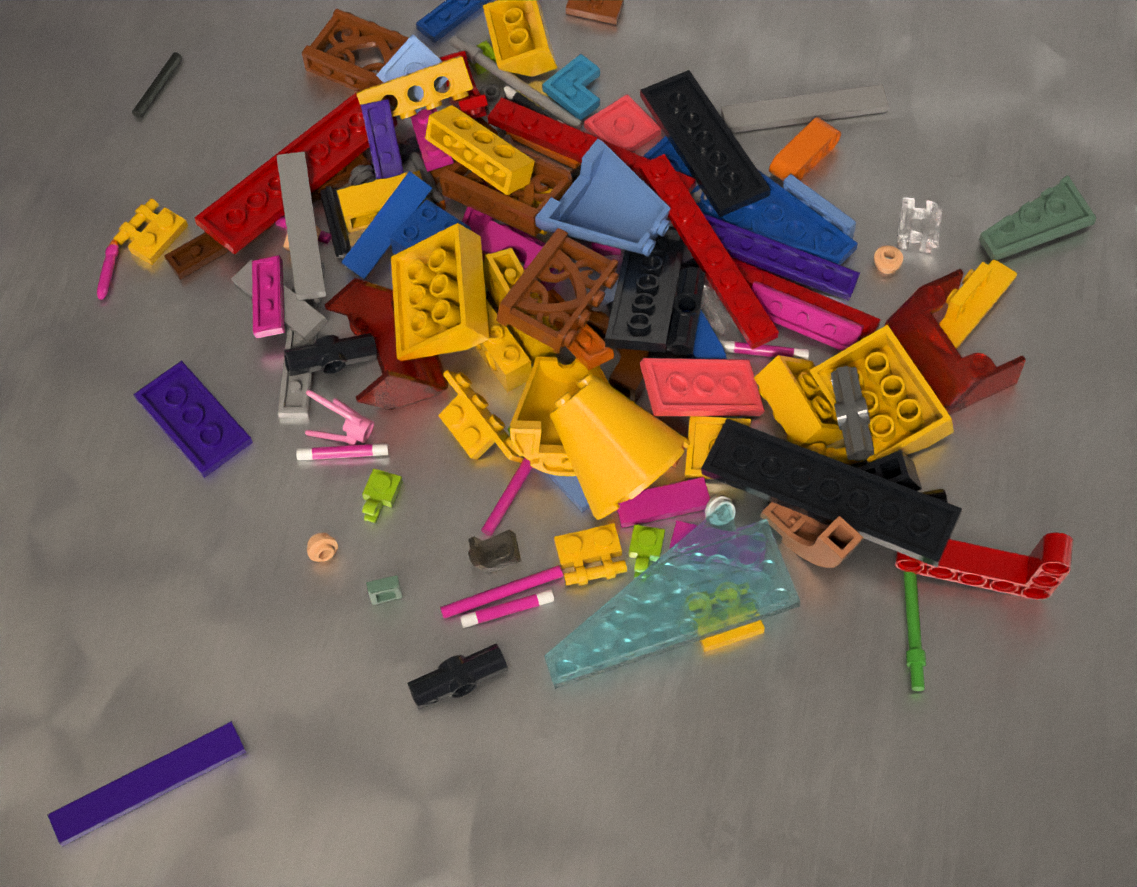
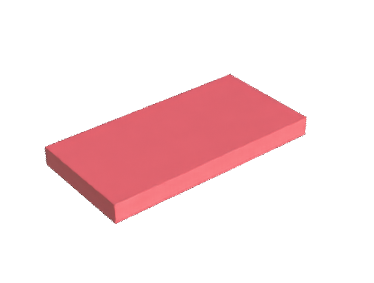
[640,358,765,416]

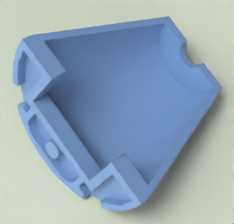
[535,138,671,257]

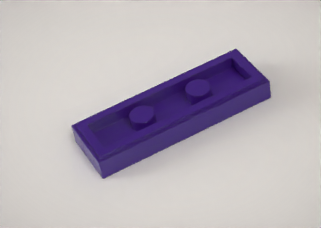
[361,99,404,179]

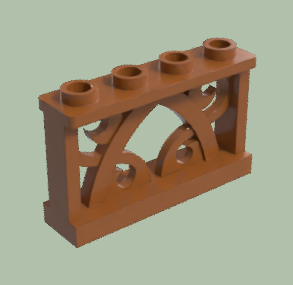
[301,9,428,107]
[439,149,572,237]
[496,228,619,354]

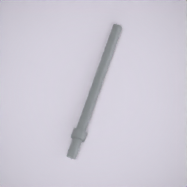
[449,35,583,130]

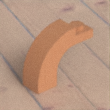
[760,502,864,568]

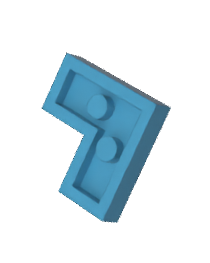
[542,54,600,121]

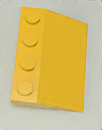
[391,223,489,361]
[809,325,954,463]

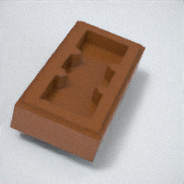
[566,0,624,25]

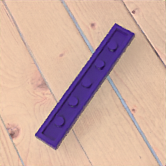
[703,213,860,301]
[47,721,247,847]

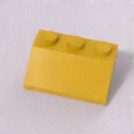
[483,0,558,77]
[754,355,844,448]

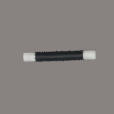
[504,85,563,123]

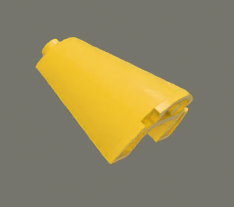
[510,357,611,476]
[550,373,690,520]

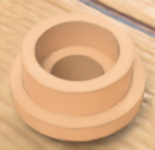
[874,246,903,274]
[307,533,338,562]

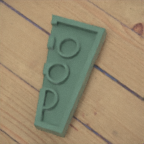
[979,175,1097,260]

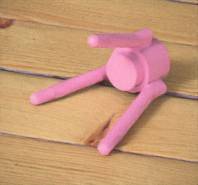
[305,390,374,445]

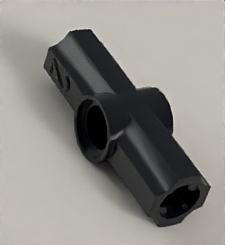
[667,266,706,356]
[284,333,377,376]
[407,643,508,710]

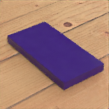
[133,360,253,478]

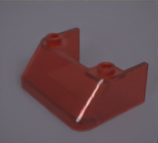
[884,269,1026,415]
[324,278,449,410]

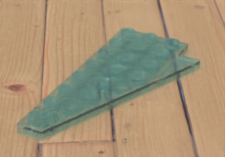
[544,503,800,689]

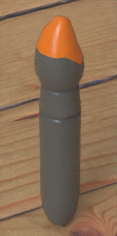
[411,152,446,211]

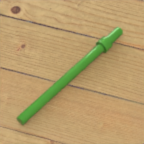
[903,571,926,691]

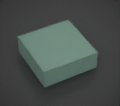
[366,575,403,605]

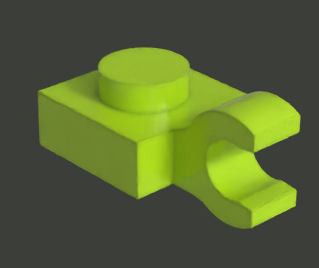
[362,468,403,524]
[629,524,665,580]

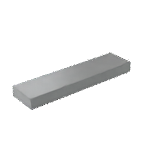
[231,259,328,343]

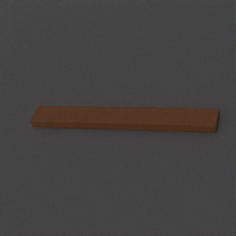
[164,154,371,280]

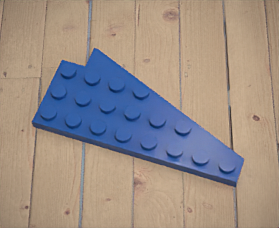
[642,136,858,265]

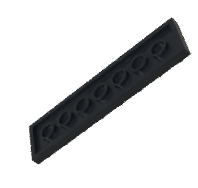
[701,418,962,567]

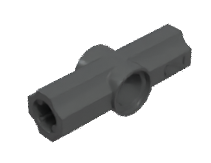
[831,366,875,461]

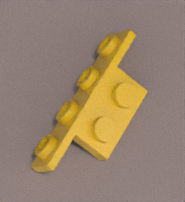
[929,260,1017,354]
[438,370,525,463]

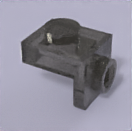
[468,530,521,575]

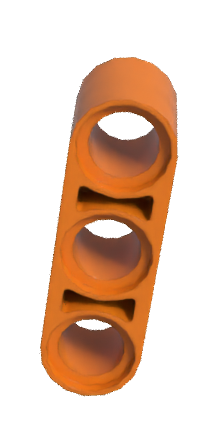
[769,117,841,181]

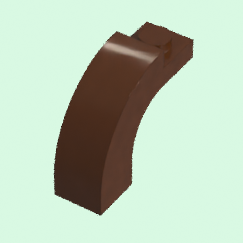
[587,309,649,403]

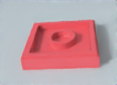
[584,94,661,152]

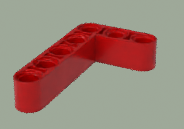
[895,532,1073,600]

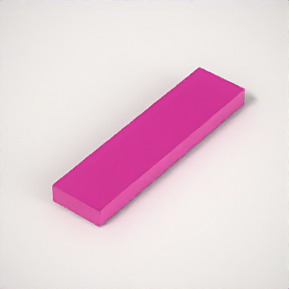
[751,281,864,351]

